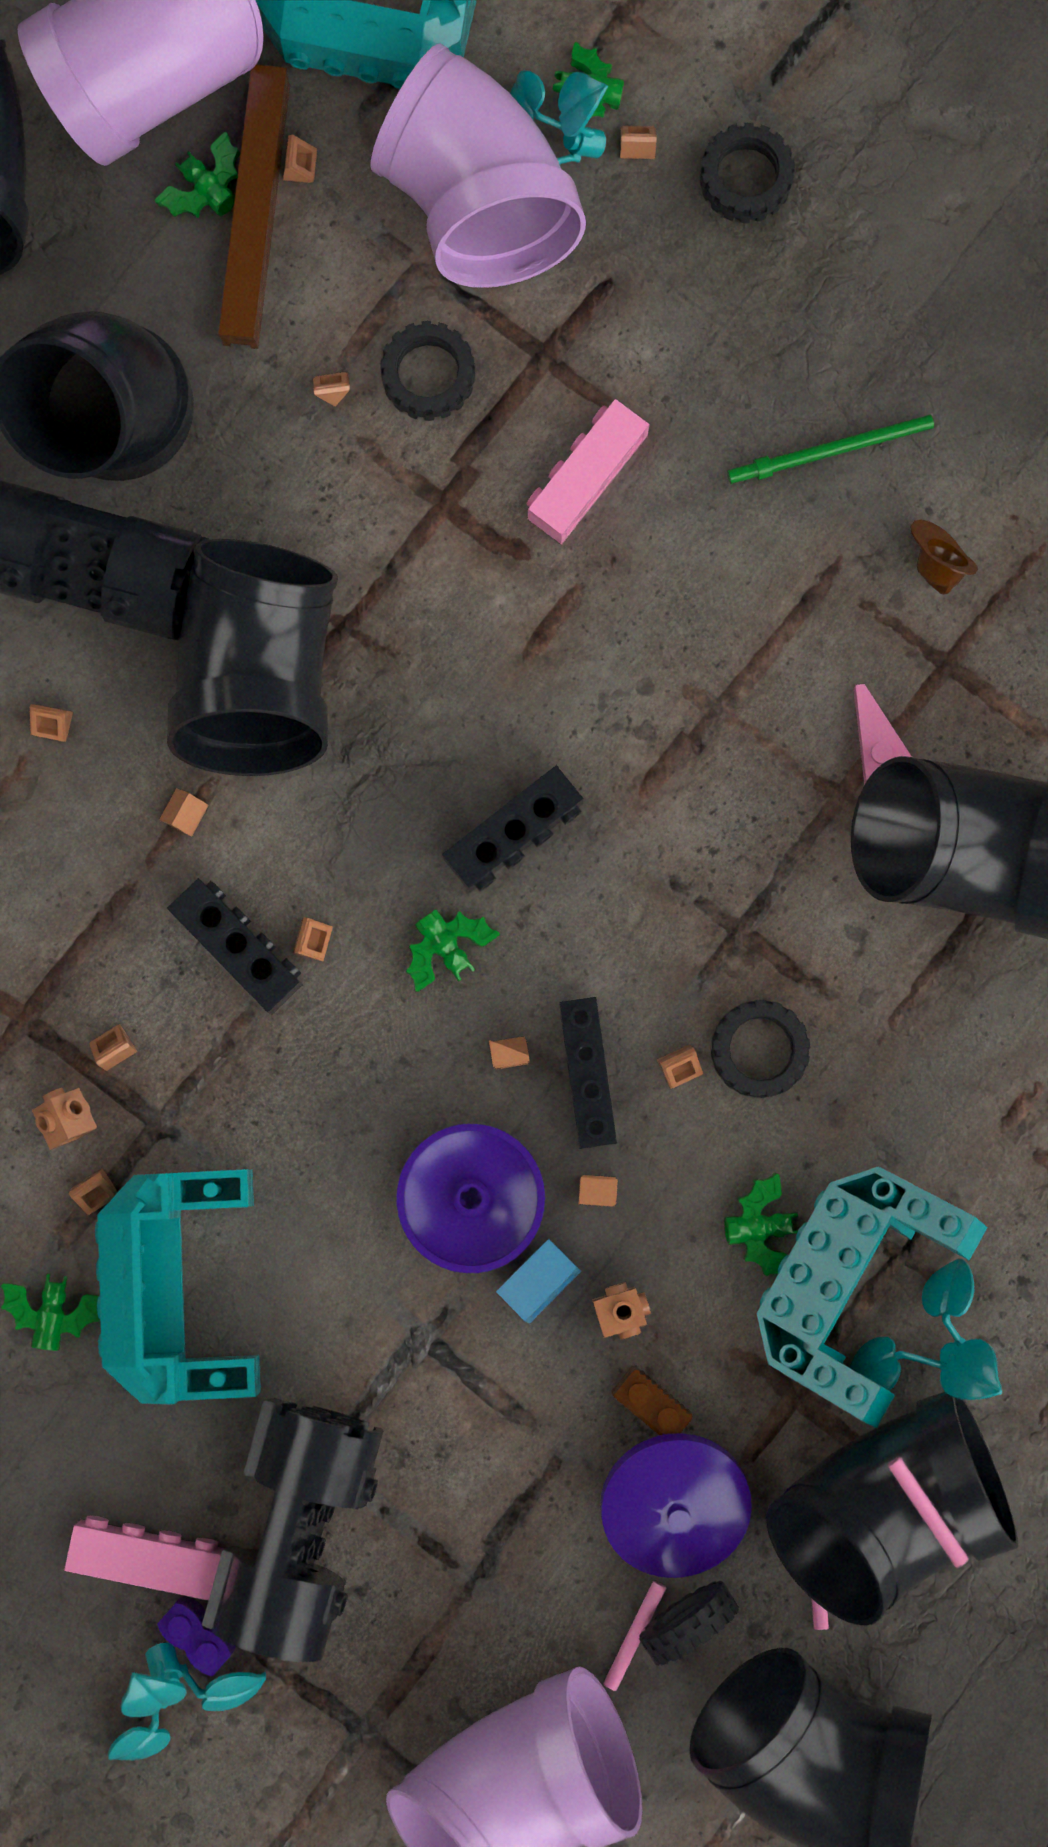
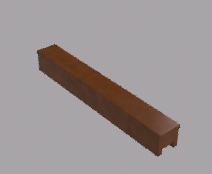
[218,65,290,349]

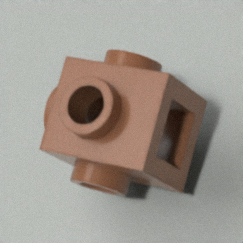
[32,1088,97,1150]
[592,1282,651,1339]

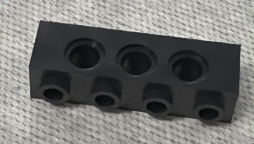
[442,765,584,892]
[167,878,303,1015]
[559,997,617,1149]

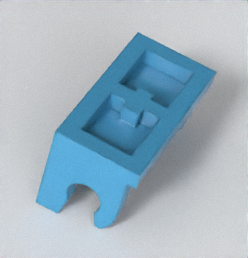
[496,1239,581,1324]

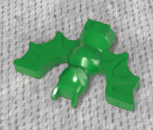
[552,42,624,117]
[155,132,240,218]
[406,909,500,992]
[724,1173,798,1276]
[1,1274,100,1351]

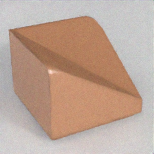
[489,1037,530,1070]
[578,1175,618,1206]

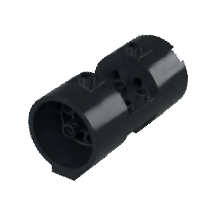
[0,480,209,641]
[202,1398,384,1662]

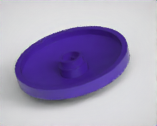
[397,1124,545,1273]
[600,1433,752,1578]

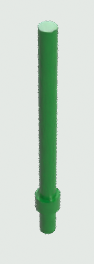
[727,415,934,484]

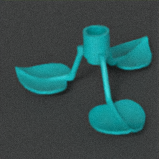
[510,70,608,164]
[850,1259,1003,1400]
[108,1643,266,1760]

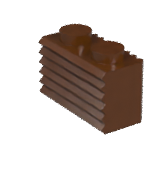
[612,1365,692,1436]

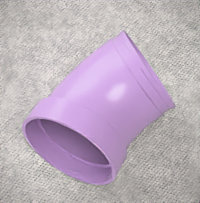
[18,0,263,166]
[371,44,586,287]
[386,1667,642,1847]

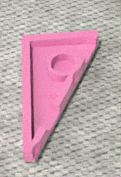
[854,684,912,785]

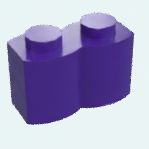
[157,1595,236,1676]

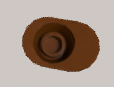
[910,520,978,594]

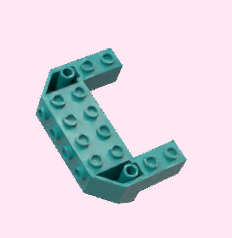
[256,0,477,89]
[756,1166,988,1428]
[95,1169,261,1404]

